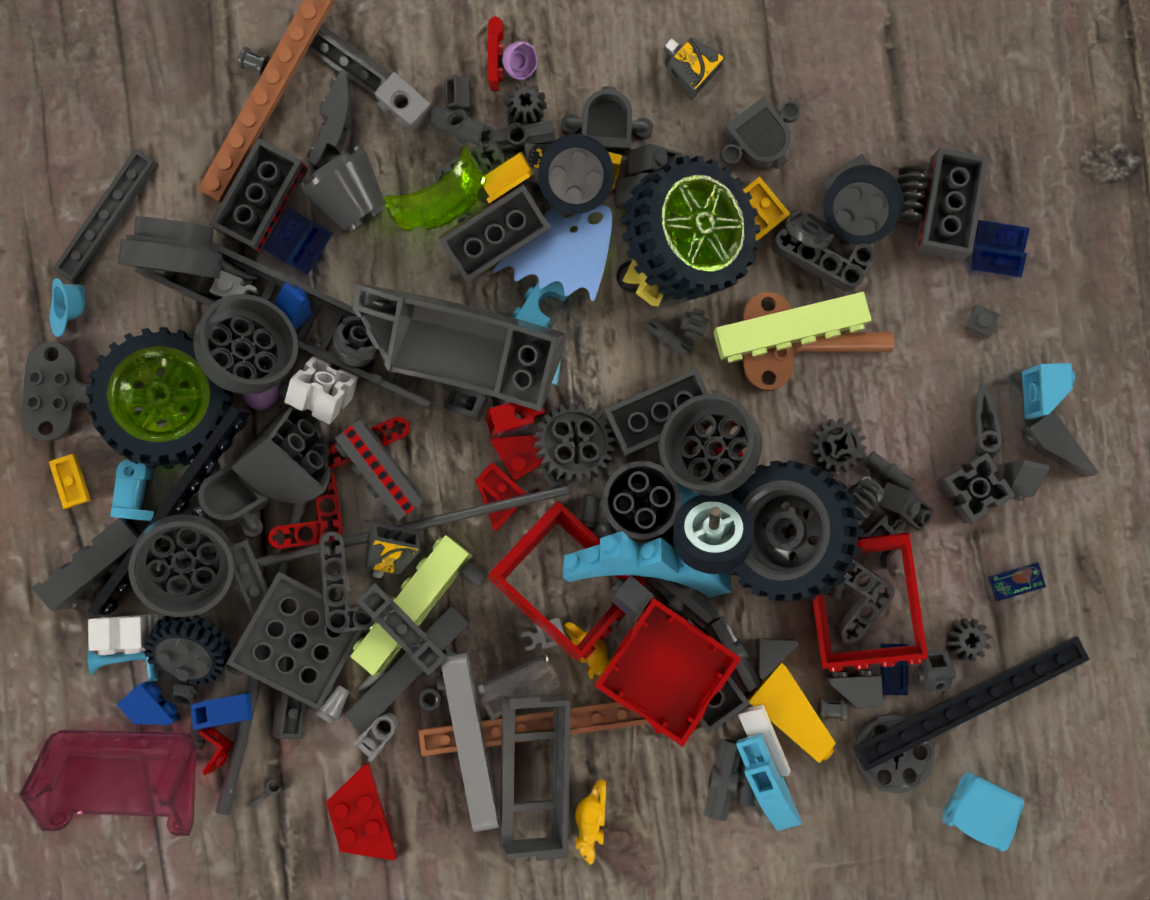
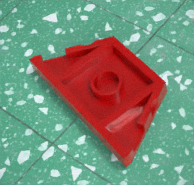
[326,762,398,860]

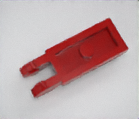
[488,16,504,91]

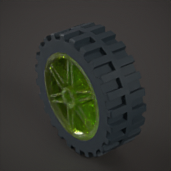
[622,156,760,300]
[86,327,234,469]

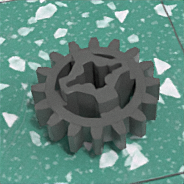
[810,418,867,473]

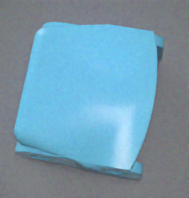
[942,772,1024,852]

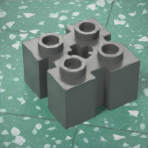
[936,453,1015,523]

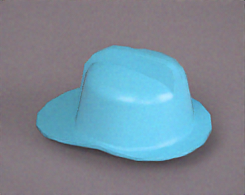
[50,278,86,337]

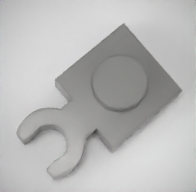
[209,271,259,298]
[521,617,568,651]

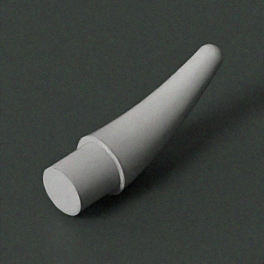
[356,662,393,692]

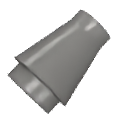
[316,684,350,724]

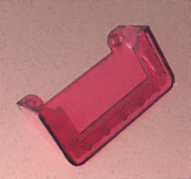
[19,730,196,836]

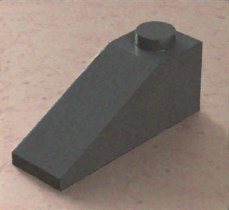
[1021,411,1099,477]

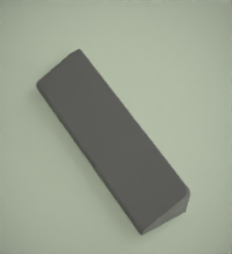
[308,25,392,96]
[272,635,311,739]

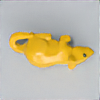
[563,622,609,680]
[575,779,606,865]

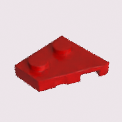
[490,435,544,481]

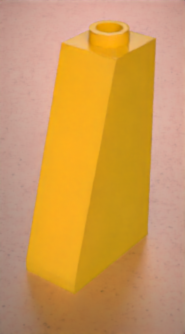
[746,663,836,763]

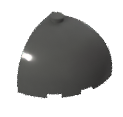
[231,404,331,503]

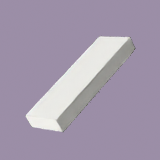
[738,705,791,776]

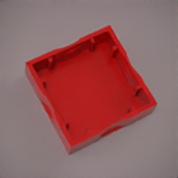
[594,598,742,747]

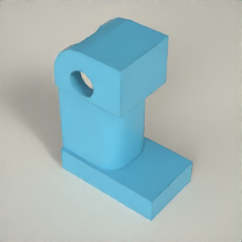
[110,459,157,521]

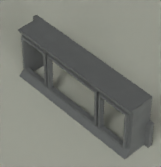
[500,693,571,861]

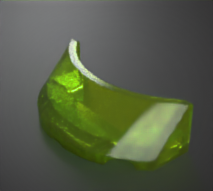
[384,146,486,231]

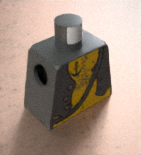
[663,37,725,100]
[365,521,420,578]

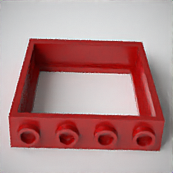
[486,500,647,661]
[813,532,928,672]

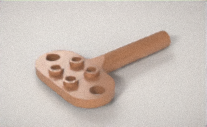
[742,292,894,391]

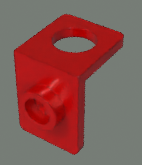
[199,728,234,776]

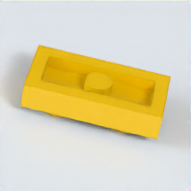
[49,453,91,509]

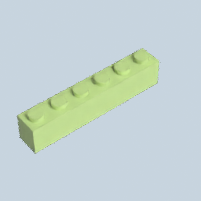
[713,292,872,363]
[350,535,473,676]

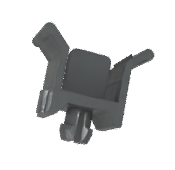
[858,515,905,570]

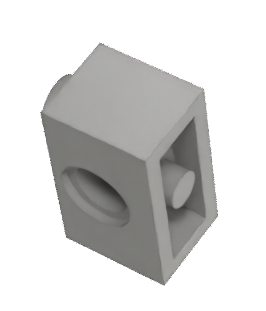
[374,72,432,133]

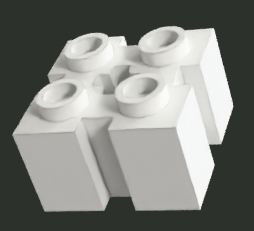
[285,355,358,425]
[88,614,158,655]

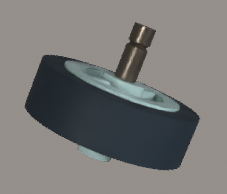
[673,495,754,574]

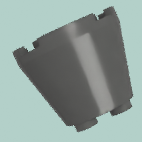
[299,145,385,233]
[602,461,681,539]

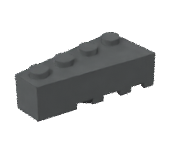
[31,518,142,611]

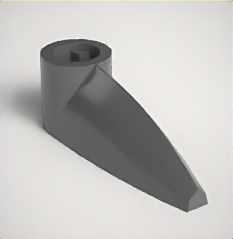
[975,384,1002,459]

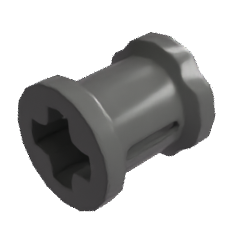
[237,47,270,76]
[817,697,847,722]

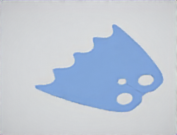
[493,205,612,301]

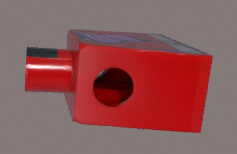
[485,402,545,439]

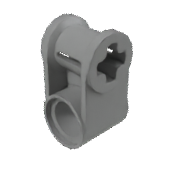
[352,712,399,763]

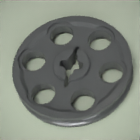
[855,714,934,793]

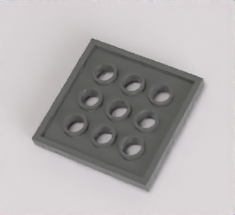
[226,571,369,710]

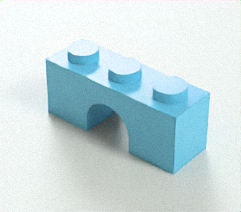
[512,277,568,328]

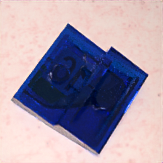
[264,208,333,275]
[972,220,1030,278]

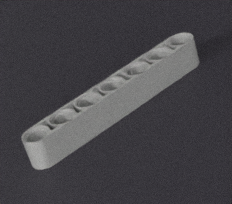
[441,653,500,832]

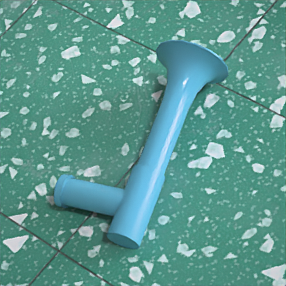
[87,650,159,682]

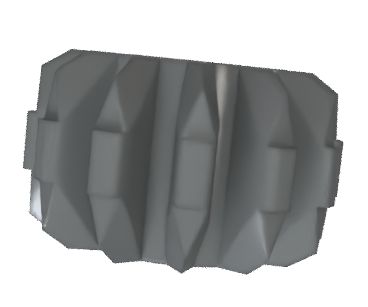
[505,82,547,125]
[946,618,992,662]

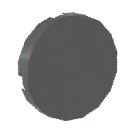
[786,211,834,249]

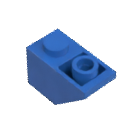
[274,282,313,331]
[117,681,181,725]
[190,693,253,730]

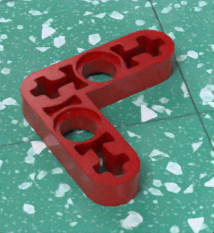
[267,472,342,549]

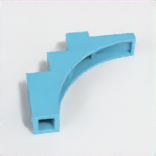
[563,531,732,598]

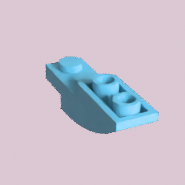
[736,733,802,831]

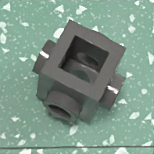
[915,650,956,692]

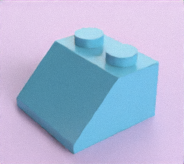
[1022,363,1075,420]

